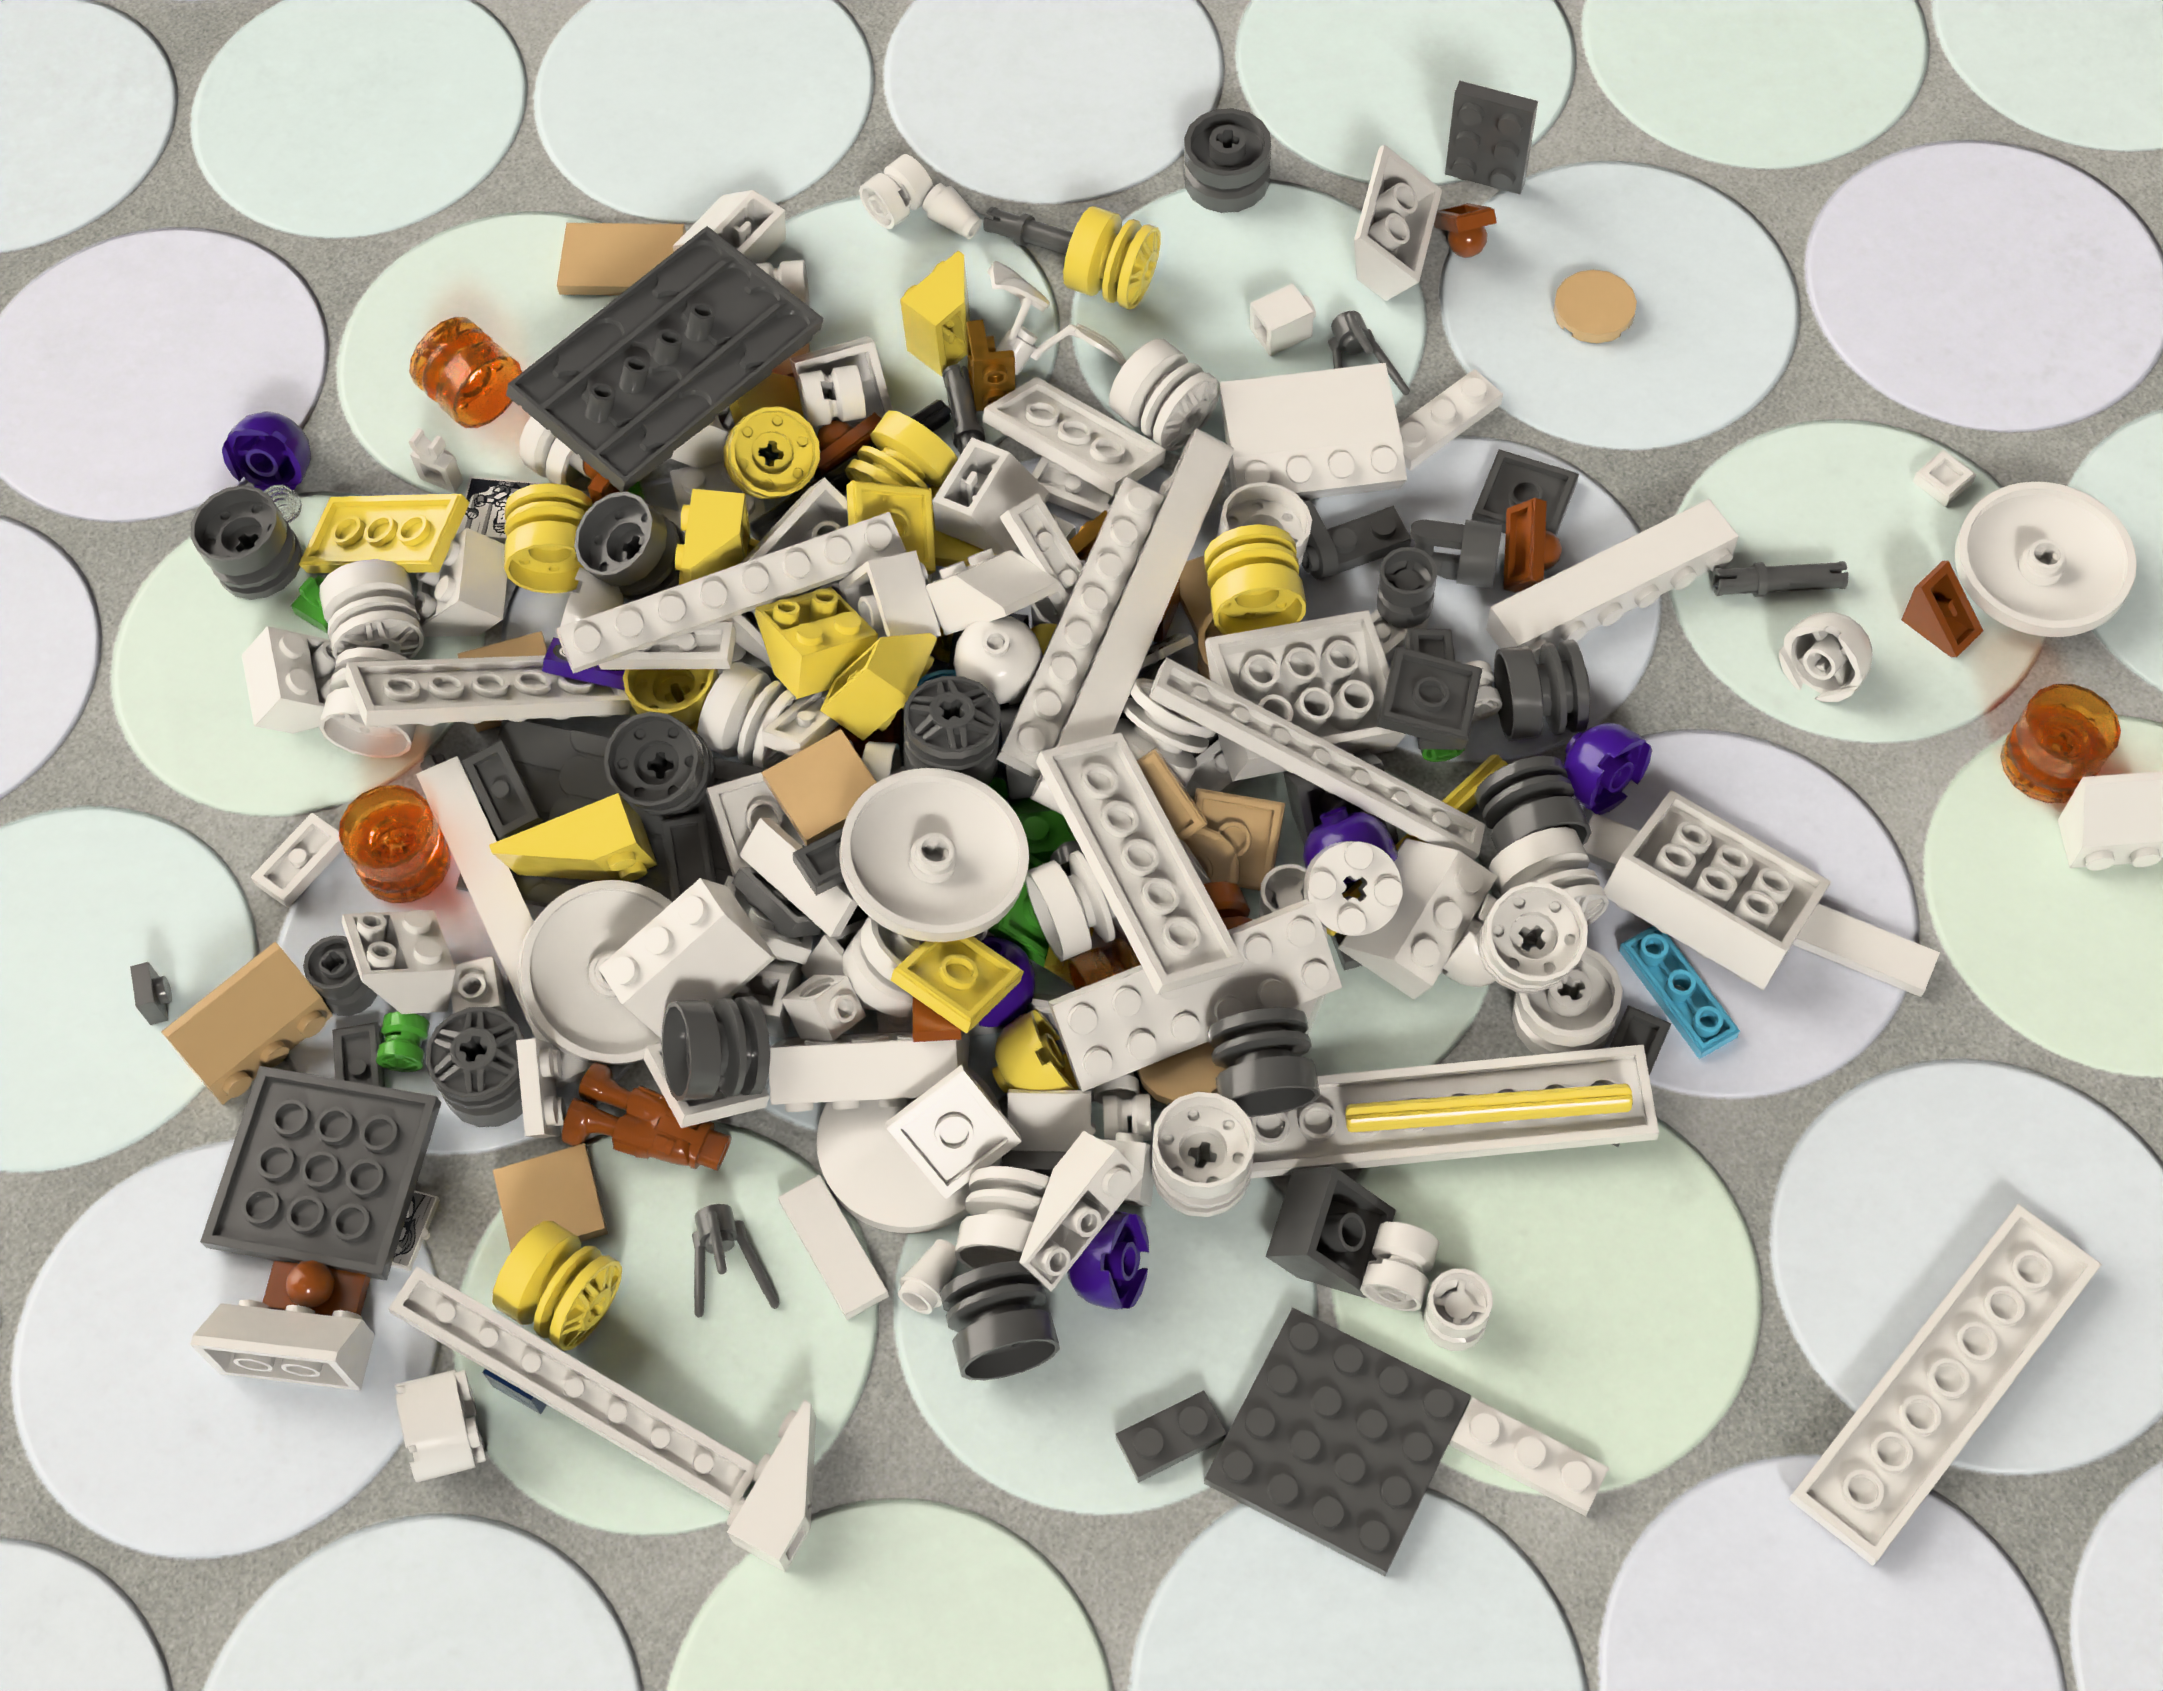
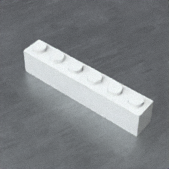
[1486,499,1739,662]

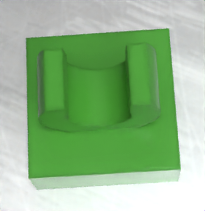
[291,575,328,634]

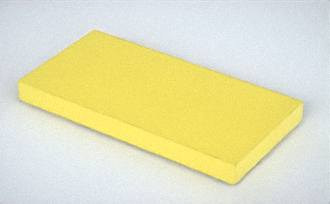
[299,494,470,573]

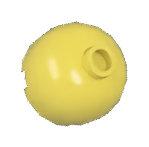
[992,1009,1079,1093]

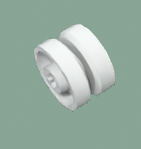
[519,417,592,495]
[842,916,924,1017]
[1512,946,1623,1055]

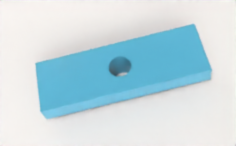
[1619,926,1740,1059]

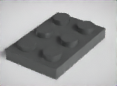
[1445,81,1538,195]

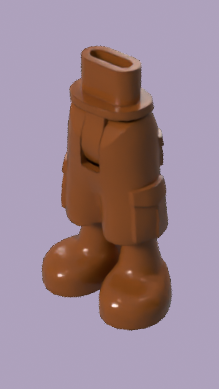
[562,1063,732,1171]

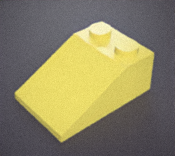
[489,793,658,882]

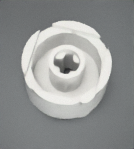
[1304,841,1403,936]
[395,1370,486,1483]

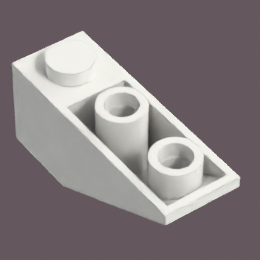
[1019,1131,1143,1292]
[727,1400,816,1572]

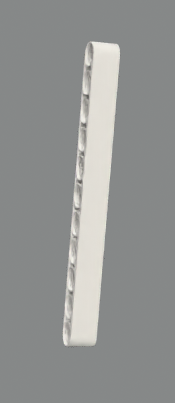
[1031,428,1234,815]

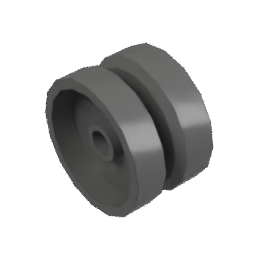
[1184,108,1271,213]

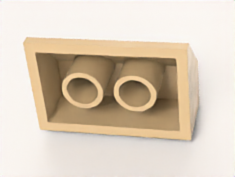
[161,942,333,1105]

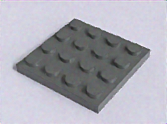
[200,1066,441,1281]
[1204,1308,1471,1576]

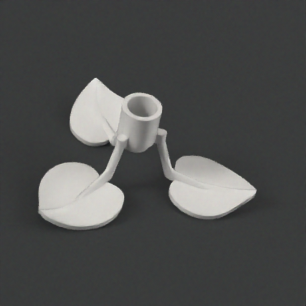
[987,261,1126,375]

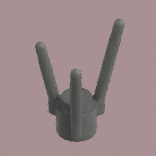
[1328,311,1410,395]
[692,1204,779,1318]

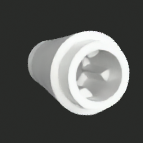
[922,183,982,239]
[898,1239,958,1314]

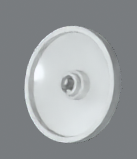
[1955,482,2137,637]
[839,768,1029,942]
[518,880,672,1066]
[817,1067,1002,1234]

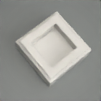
[1913,449,1977,507]

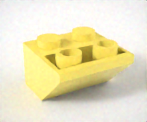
[900,251,970,377]
[675,489,751,585]
[755,587,878,699]
[820,633,937,741]

